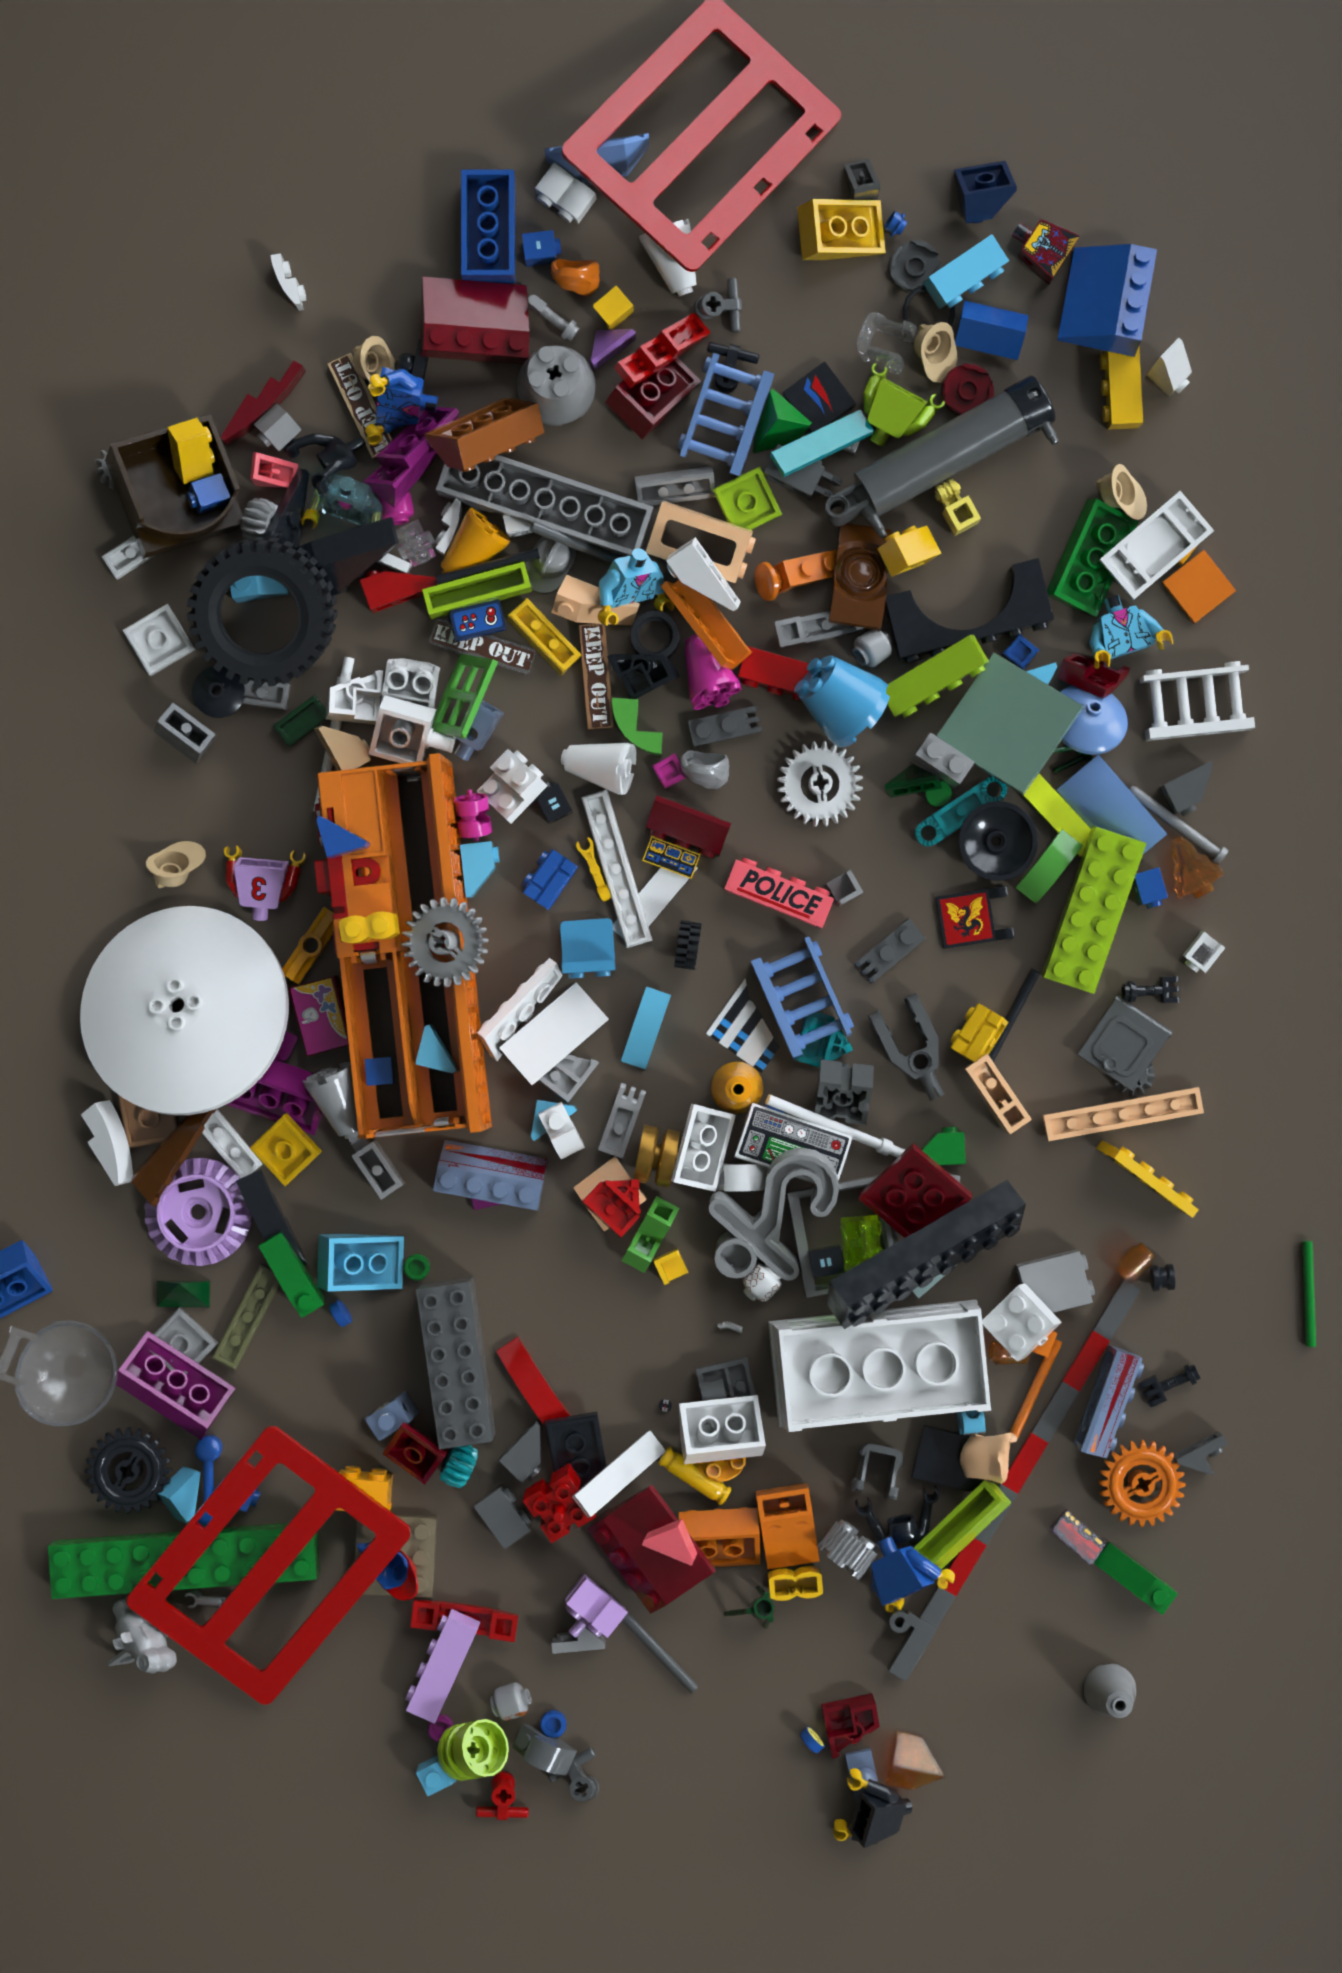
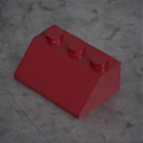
[646,795,731,859]

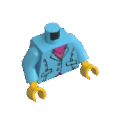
[597,548,674,626]
[1089,595,1173,669]

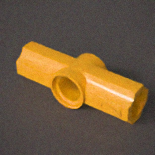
[282,906,334,985]

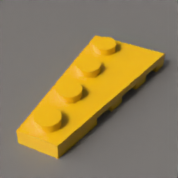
[1096,1140,1199,1218]

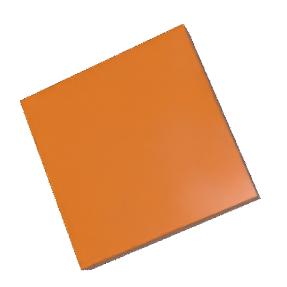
[1161,550,1236,624]

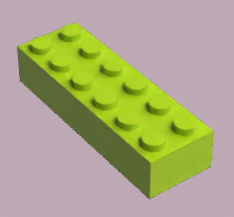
[1041,825,1147,994]

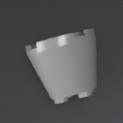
[517,345,596,426]

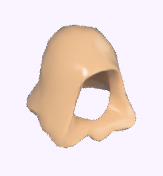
[960,1432,1017,1484]

